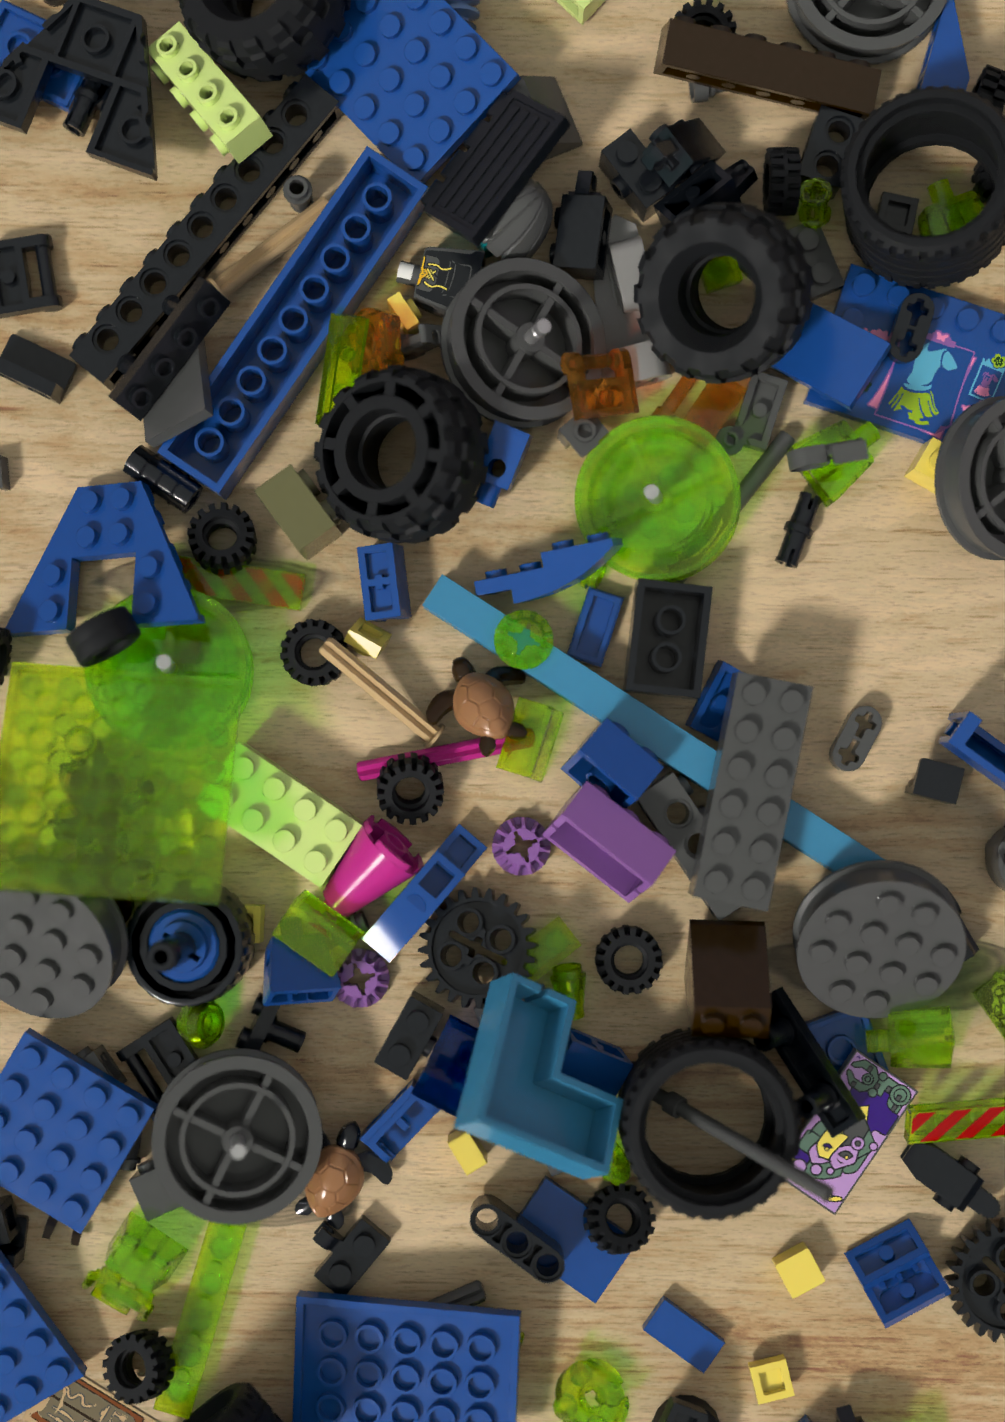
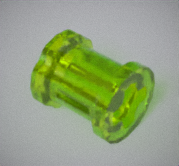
[798,178,832,229]

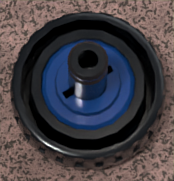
[127,879,255,1007]

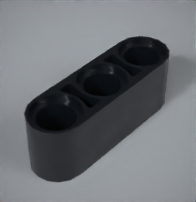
[470,1194,565,1283]

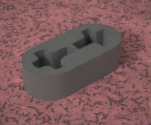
[829,706,882,771]

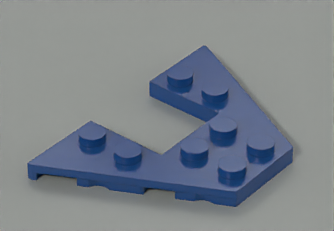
[6,481,205,637]

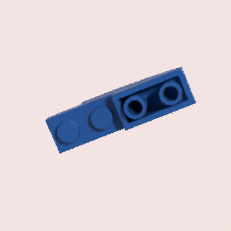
[474,532,623,604]
[361,824,487,963]

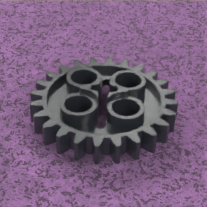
[418,887,539,1009]
[944,1217,1005,1342]

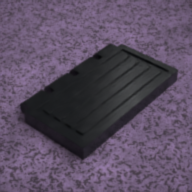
[420,90,571,247]

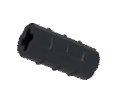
[123,445,203,514]

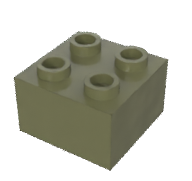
[254,464,342,560]

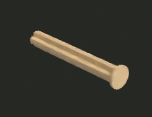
[207,197,329,298]
[319,637,445,749]

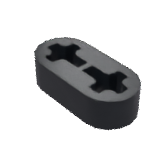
[887,293,935,364]

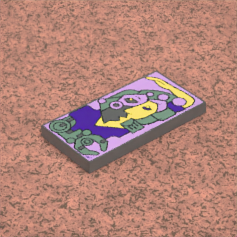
[786,1047,918,1215]

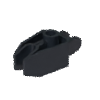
[900,1138,1001,1219]

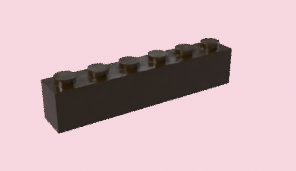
[653,16,882,120]

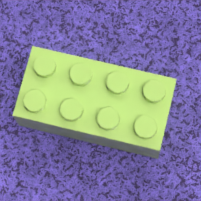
[197,742,364,888]

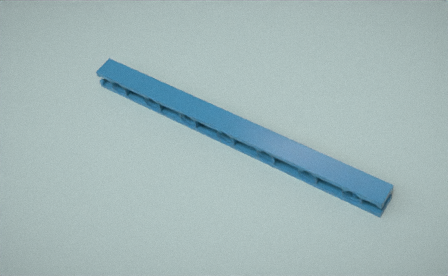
[422,574,885,872]

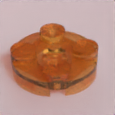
[345,308,404,376]

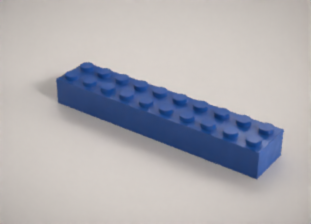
[157,146,429,500]

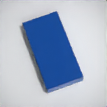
[567,586,624,668]
[642,1295,725,1373]

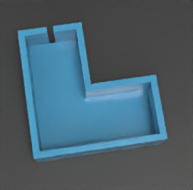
[454,972,624,1179]

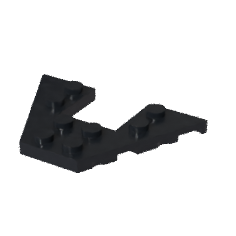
[0,0,158,181]

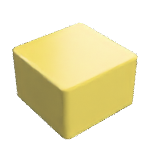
[447,1129,488,1175]
[772,1242,825,1298]

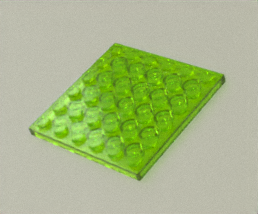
[0,662,243,906]

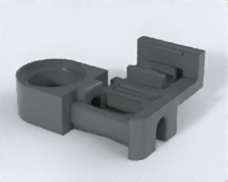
[383,324,442,362]
[786,437,869,472]

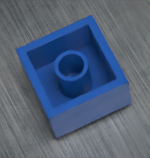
[560,718,664,808]

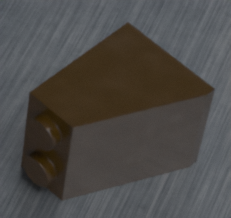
[684,919,772,1039]

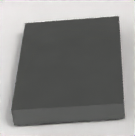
[143,339,213,448]

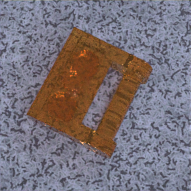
[560,348,639,421]
[651,376,747,452]

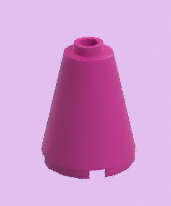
[323,815,424,917]

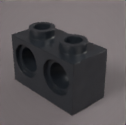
[800,105,863,200]

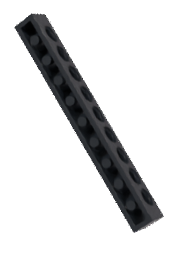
[69,74,343,391]

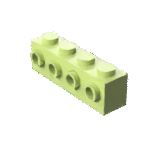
[148,21,273,164]

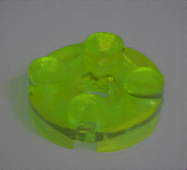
[81,1266,155,1322]
[553,1358,629,1422]

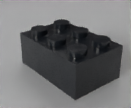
[623,578,713,700]

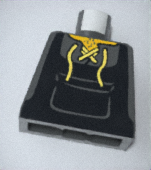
[396,247,486,318]

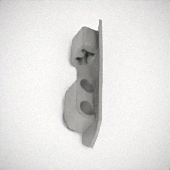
[593,215,672,393]

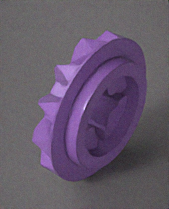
[492,817,551,876]
[334,948,390,1008]

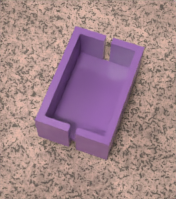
[542,781,676,903]

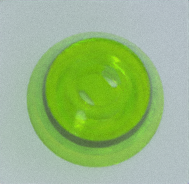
[177,1000,225,1049]

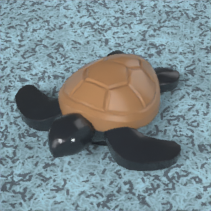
[295,1121,393,1230]

